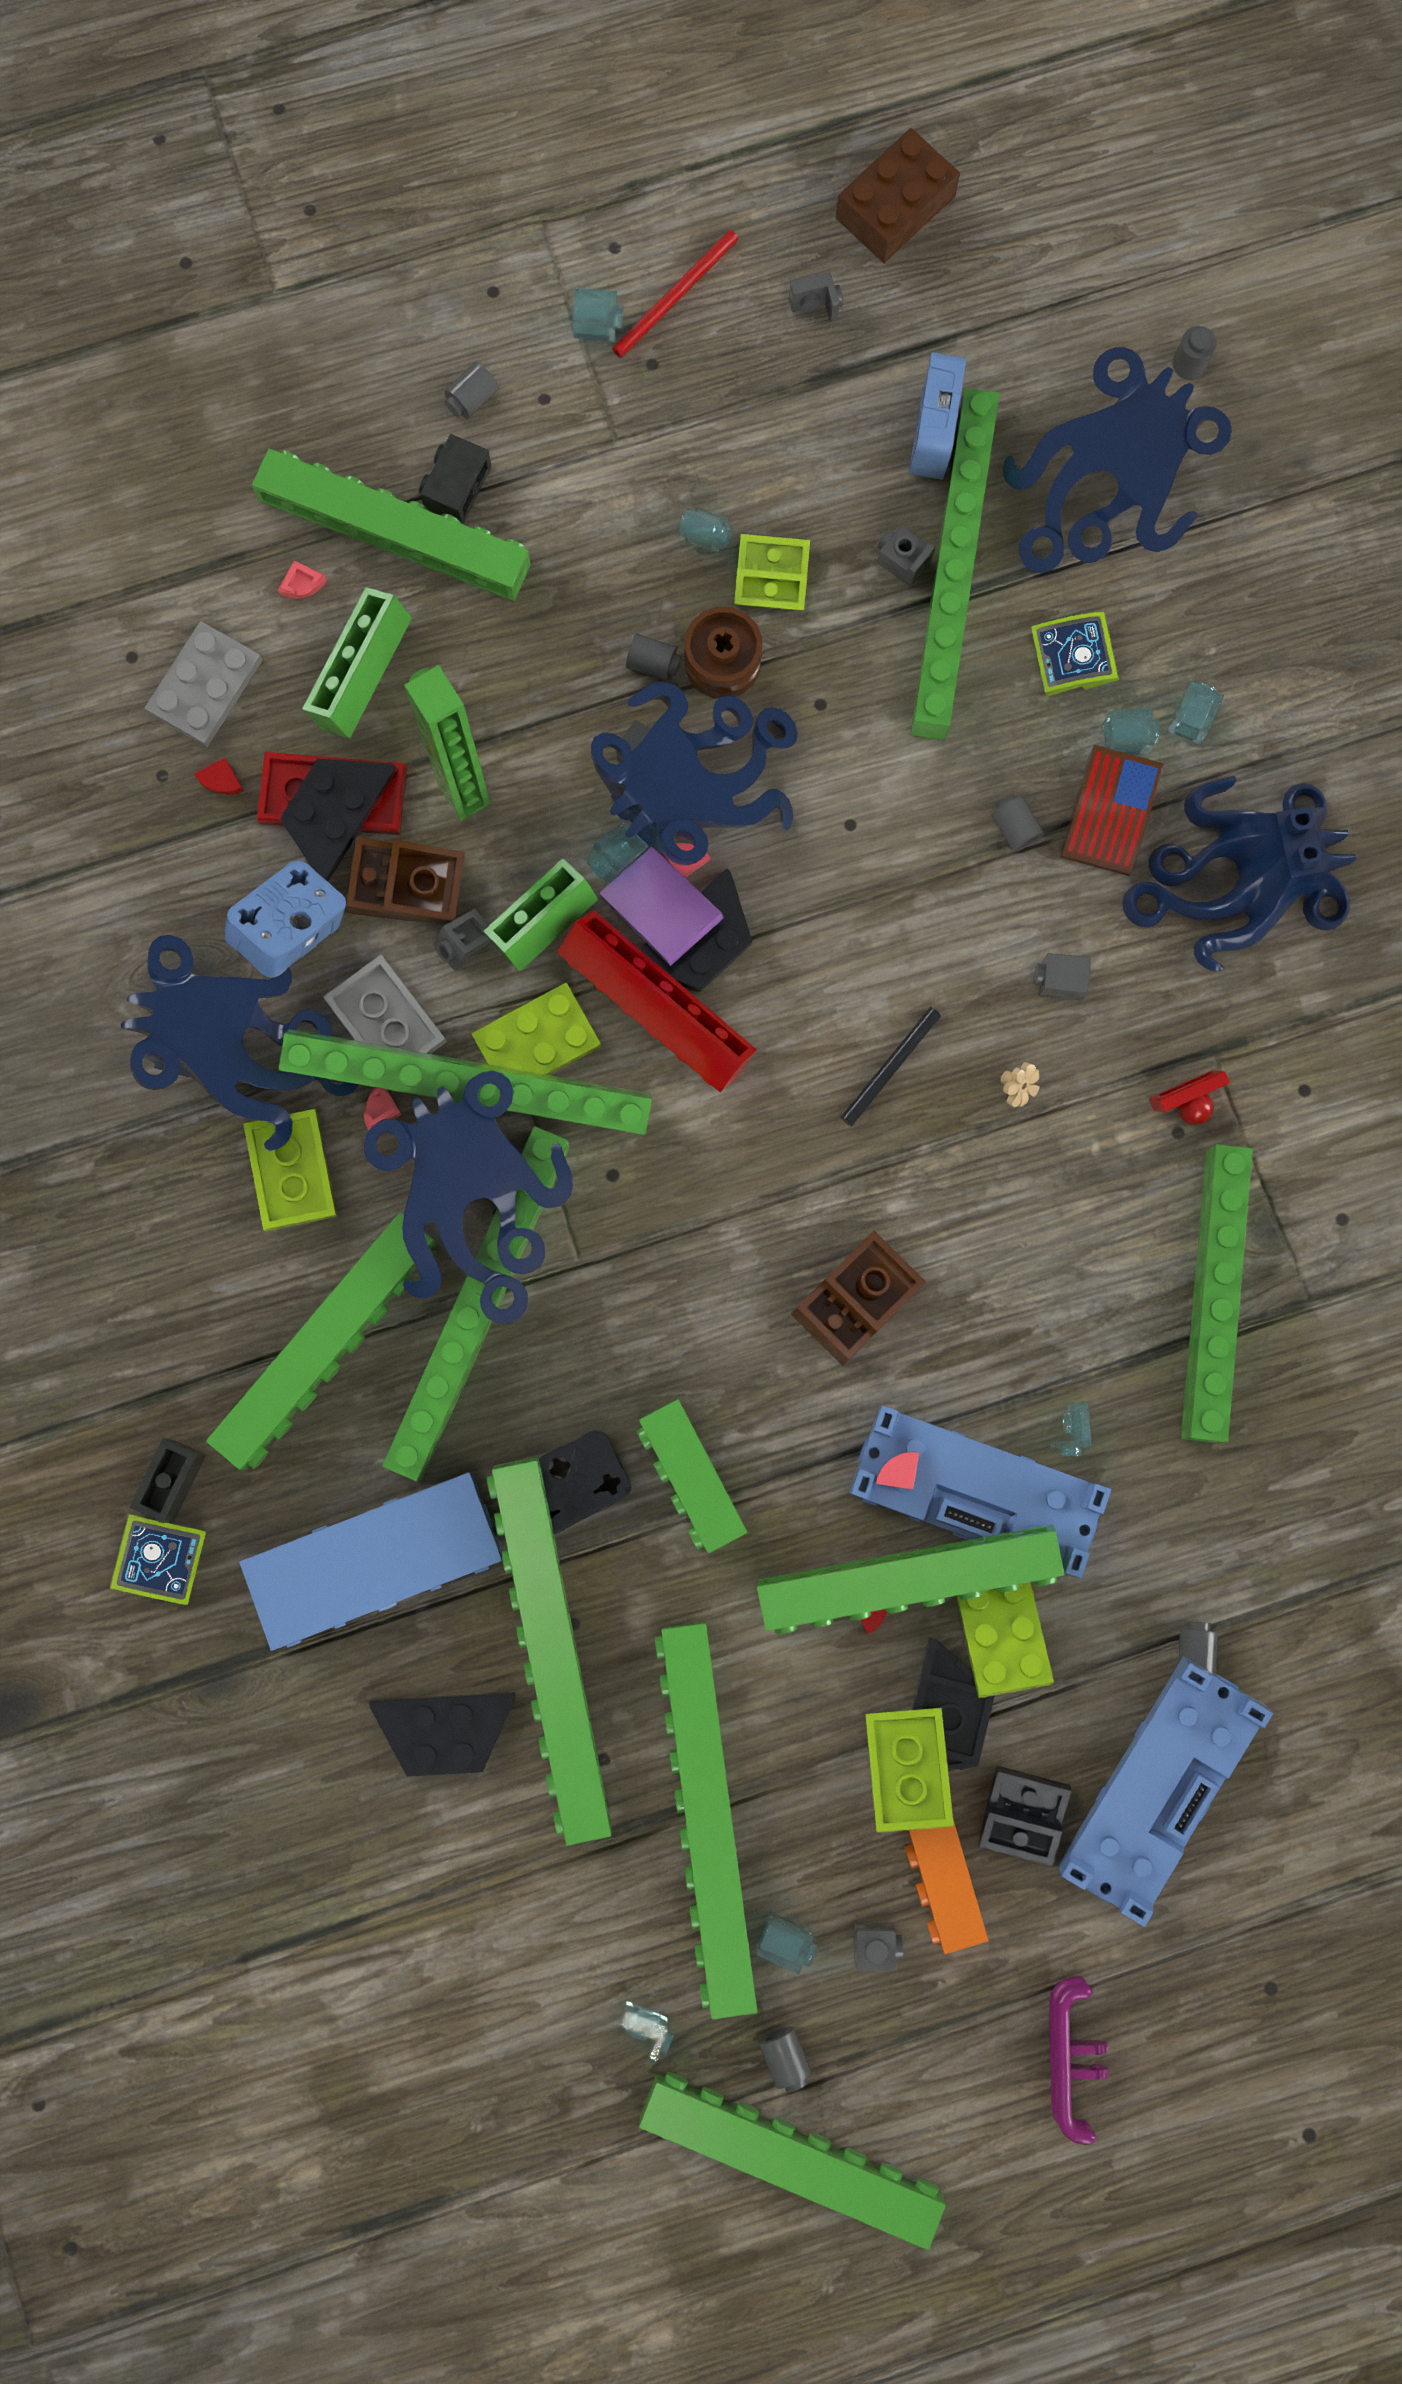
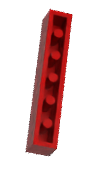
[557,910,757,1093]

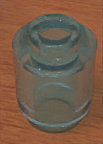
[679,507,733,553]

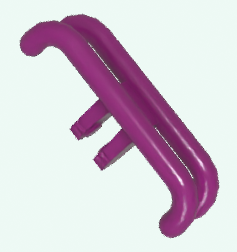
[1049,1976,1109,2145]

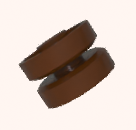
[685,607,762,699]

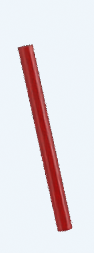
[612,229,739,358]

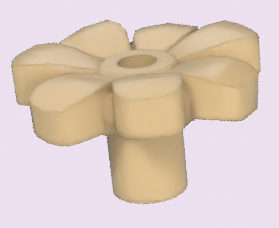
[1001,1062,1040,1107]

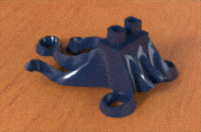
[1003,347,1232,573]
[591,681,798,865]
[1122,776,1356,972]
[120,935,359,1151]
[364,1071,573,1324]

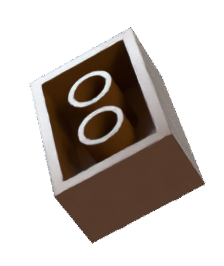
[835,128,960,263]

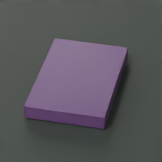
[599,847,724,966]

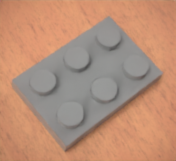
[144,621,263,747]
[323,955,447,1054]

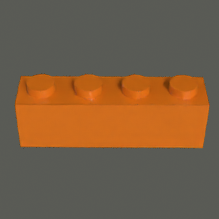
[900,1820,989,1954]

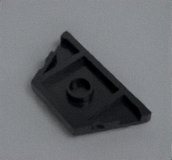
[280,759,398,882]
[639,869,752,992]
[912,1637,995,1771]
[369,1692,516,1777]

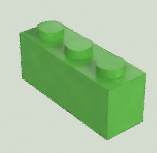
[483,858,599,972]

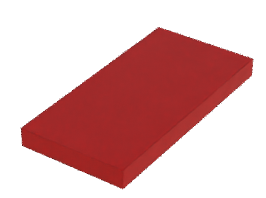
[257,752,407,835]

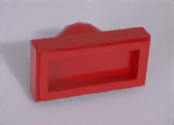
[1149,1070,1230,1125]

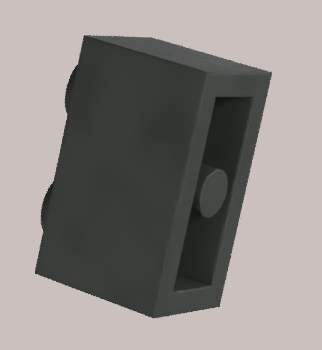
[419,433,491,524]
[129,1438,206,1523]

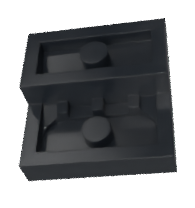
[978,1765,1071,1866]

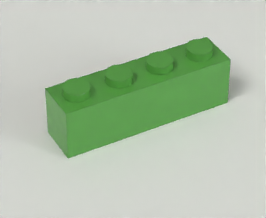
[302,587,412,739]
[636,1399,748,1554]

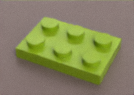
[471,982,602,1075]
[243,1109,338,1232]
[956,1582,1054,1698]
[865,1708,954,1833]

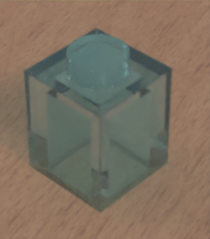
[572,288,624,342]
[1168,681,1224,744]
[1103,708,1160,755]
[755,1912,817,1974]

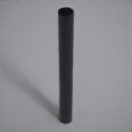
[841,1007,941,1127]

